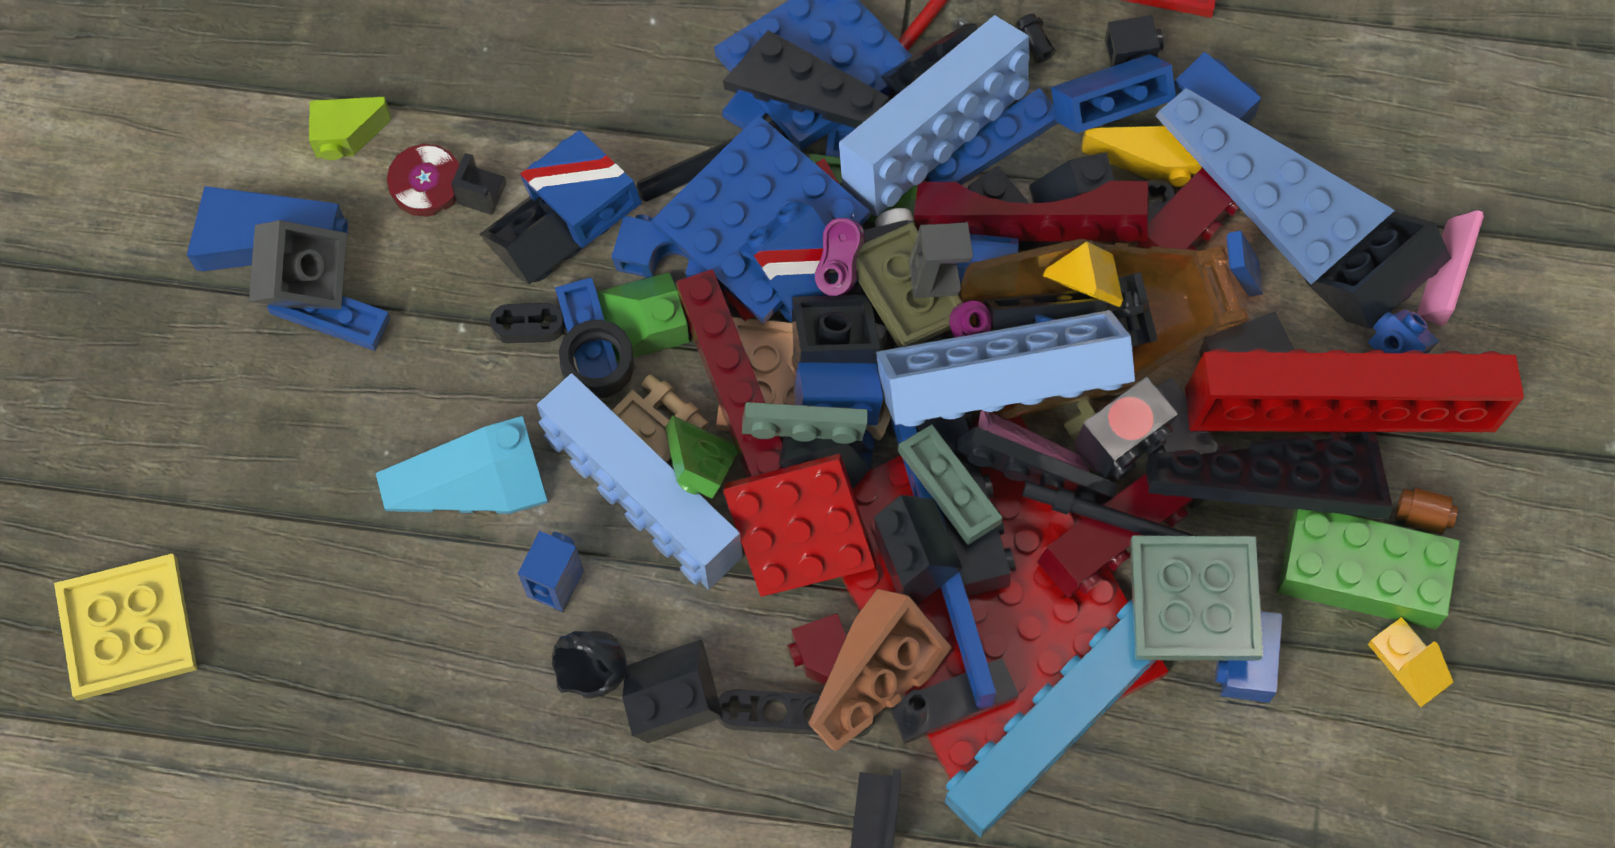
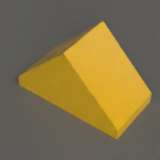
[1043,242,1123,307]

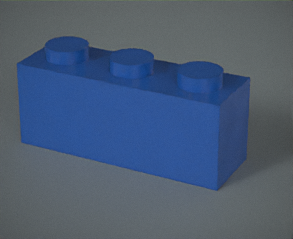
[1051,54,1176,133]

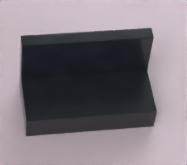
[851,769,902,848]

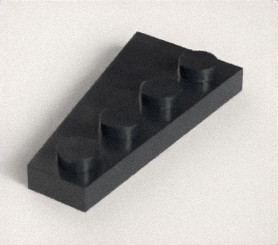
[723,30,889,128]

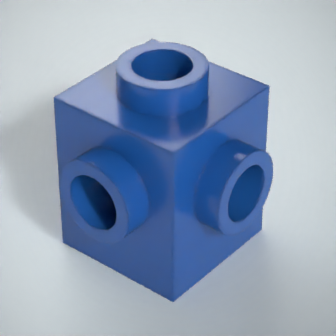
[1368,309,1440,354]

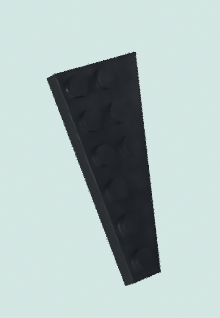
[1145,432,1393,519]

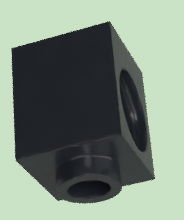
[1104,15,1164,67]

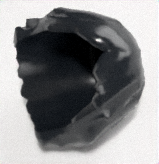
[552,630,627,699]

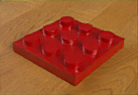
[723,453,877,597]

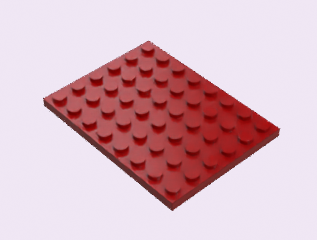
[841,404,1169,780]

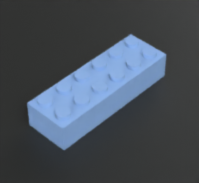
[839,15,1030,217]
[876,310,1135,426]
[537,373,743,590]

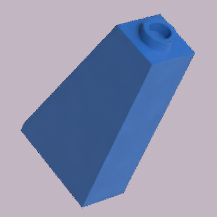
[187,186,348,271]

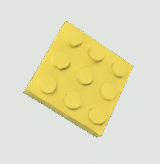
[54,553,197,701]

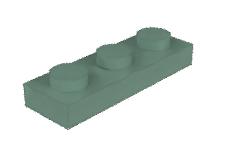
[742,402,867,444]
[898,424,1003,545]

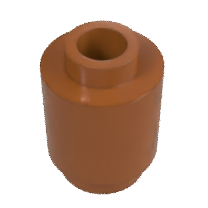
[1395,487,1458,535]

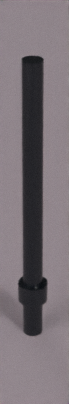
[1022,481,1259,562]

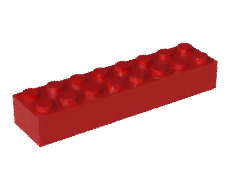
[1185,349,1524,432]

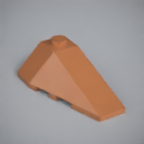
[808,589,952,751]

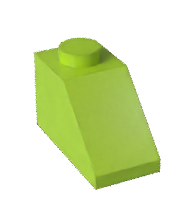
[309,97,391,160]

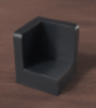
[451,153,507,215]

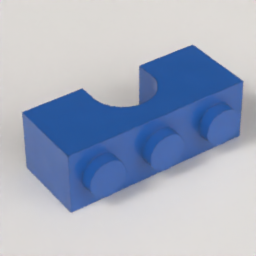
[611,215,724,293]

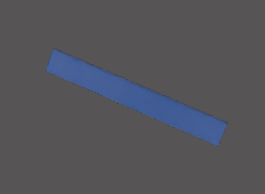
[891,416,996,709]

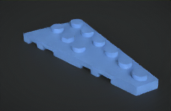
[1156,88,1395,284]

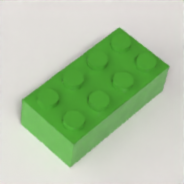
[1277,509,1460,630]

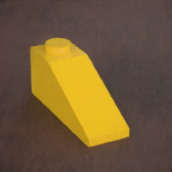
[1081,126,1202,187]

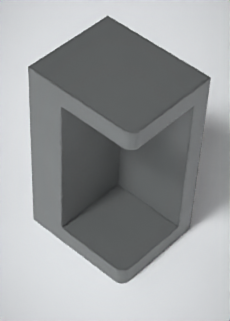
[908,223,973,298]

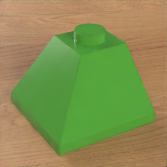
[596,272,690,362]

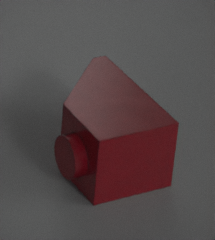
[787,613,846,685]

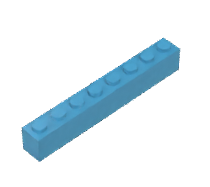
[945,599,1156,838]

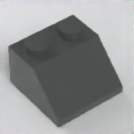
[249,220,347,310]

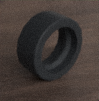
[559,319,635,398]

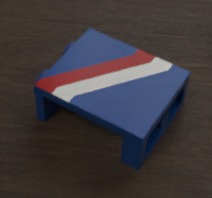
[520,129,642,248]
[738,201,858,322]

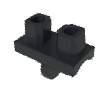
[1108,272,1158,347]

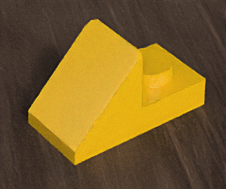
[1368,617,1453,707]

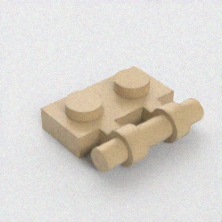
[612,374,709,466]

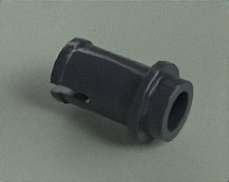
[1016,13,1056,63]

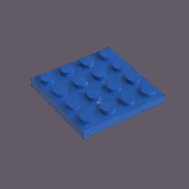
[714,0,912,151]
[652,114,870,324]

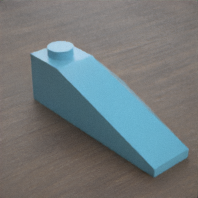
[376,416,548,514]

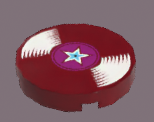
[386,144,459,217]

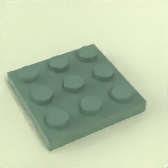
[1130,536,1263,661]

